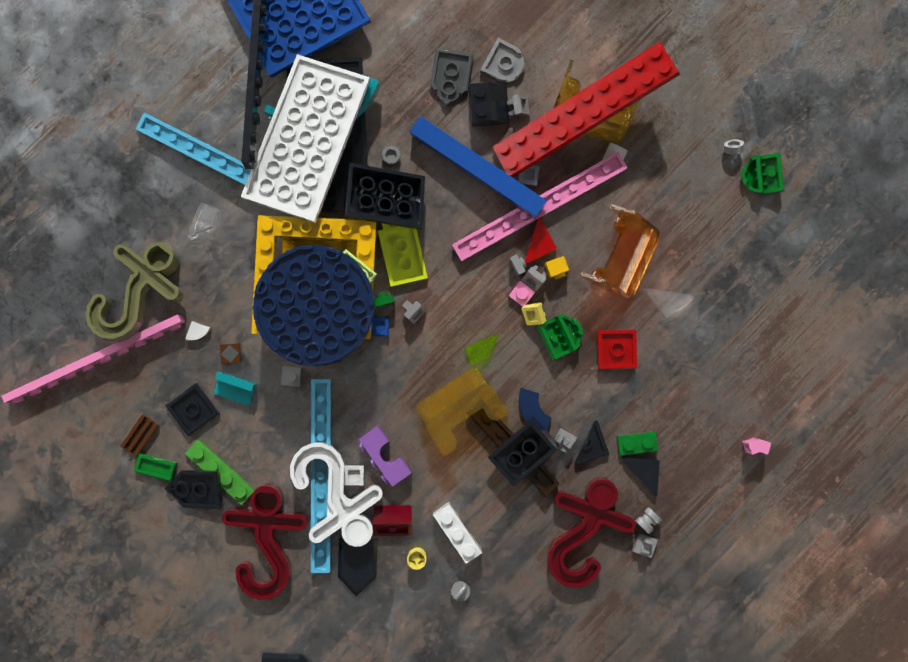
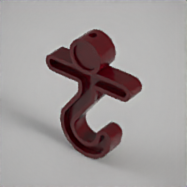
[547,477,636,588]
[222,483,309,600]

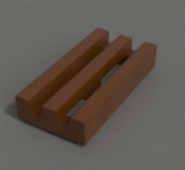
[120,414,159,457]

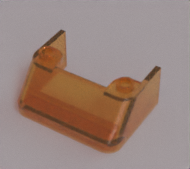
[580,204,660,299]

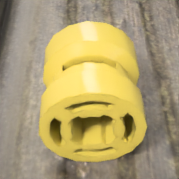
[407,547,427,570]

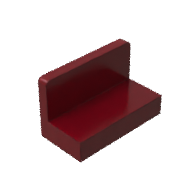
[373,505,412,536]

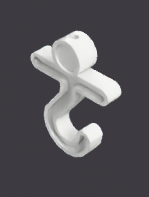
[290,442,382,547]

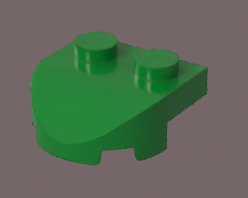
[742,153,785,194]
[536,315,583,361]

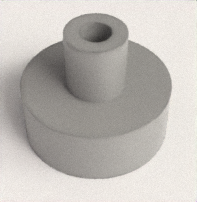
[724,139,744,159]

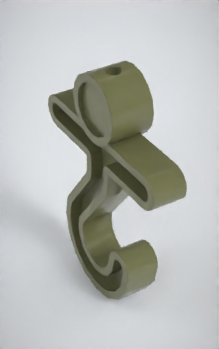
[85,242,183,343]

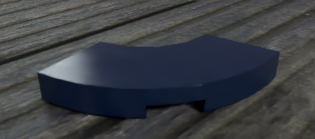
[519,387,551,431]

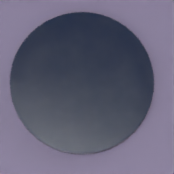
[253,245,374,366]

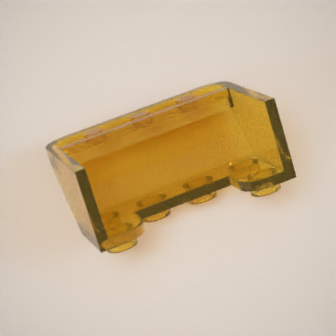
[416,368,510,456]

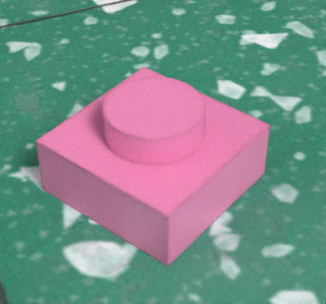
[509,281,535,307]

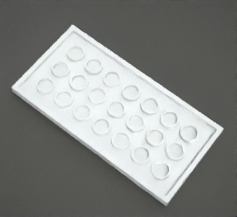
[241,54,371,224]

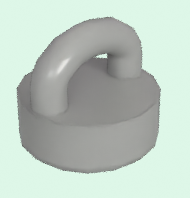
[451,581,470,601]

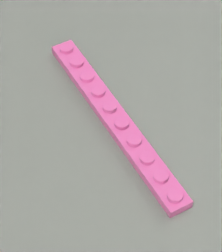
[452,152,627,262]
[1,314,185,405]

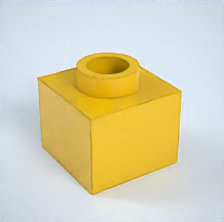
[544,256,569,280]

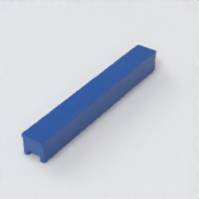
[409,116,547,219]

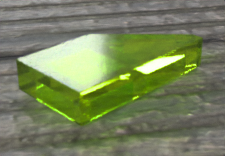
[464,333,498,365]

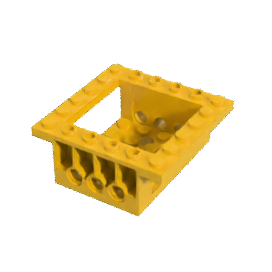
[251,215,377,339]

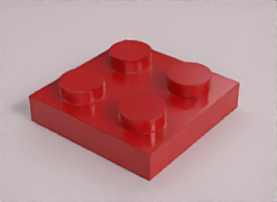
[597,330,637,369]

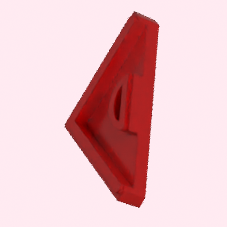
[525,217,557,265]

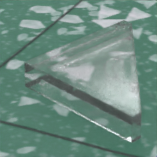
[645,288,695,319]

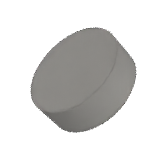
[382,146,401,166]

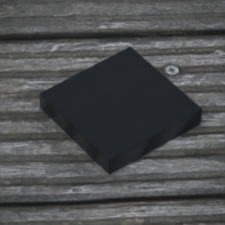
[165,383,220,436]

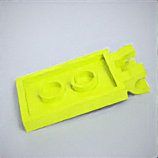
[378,223,428,286]

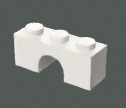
[433,502,482,564]

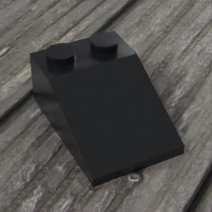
[488,416,559,487]

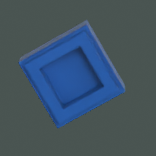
[371,317,389,336]

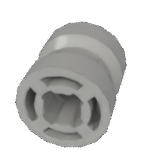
[635,507,662,534]

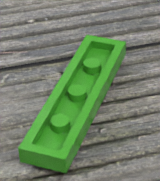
[185,439,255,505]

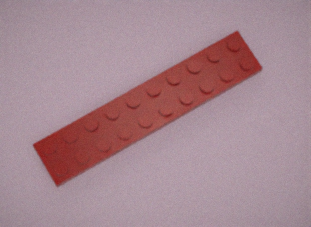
[493,42,680,178]

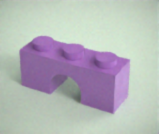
[358,425,412,487]

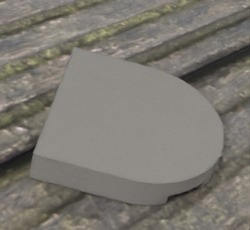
[480,38,525,83]

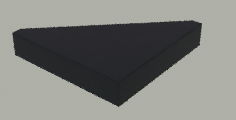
[574,420,609,466]
[623,457,660,496]

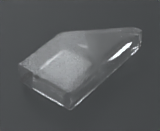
[187,202,219,236]

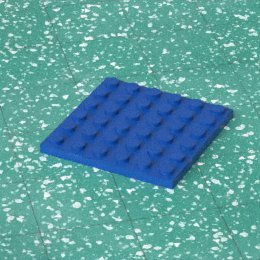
[227,0,371,78]

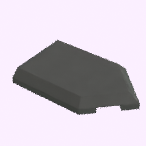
[430,48,473,107]

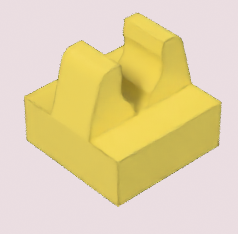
[521,303,546,325]

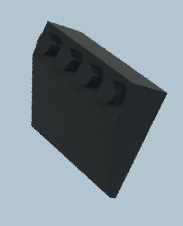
[344,163,425,230]

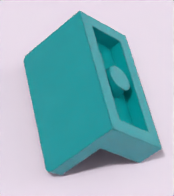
[214,372,257,405]

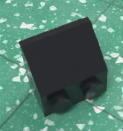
[469,82,510,127]

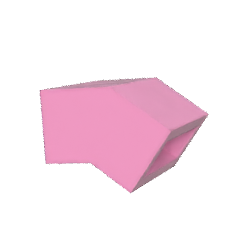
[742,438,771,455]

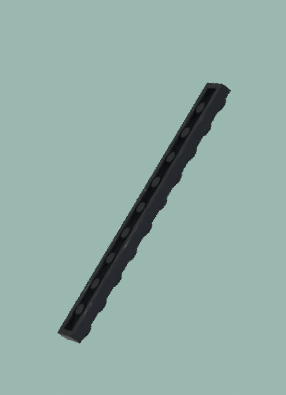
[241,0,268,169]

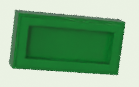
[134,453,177,482]

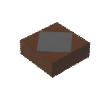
[220,343,241,364]

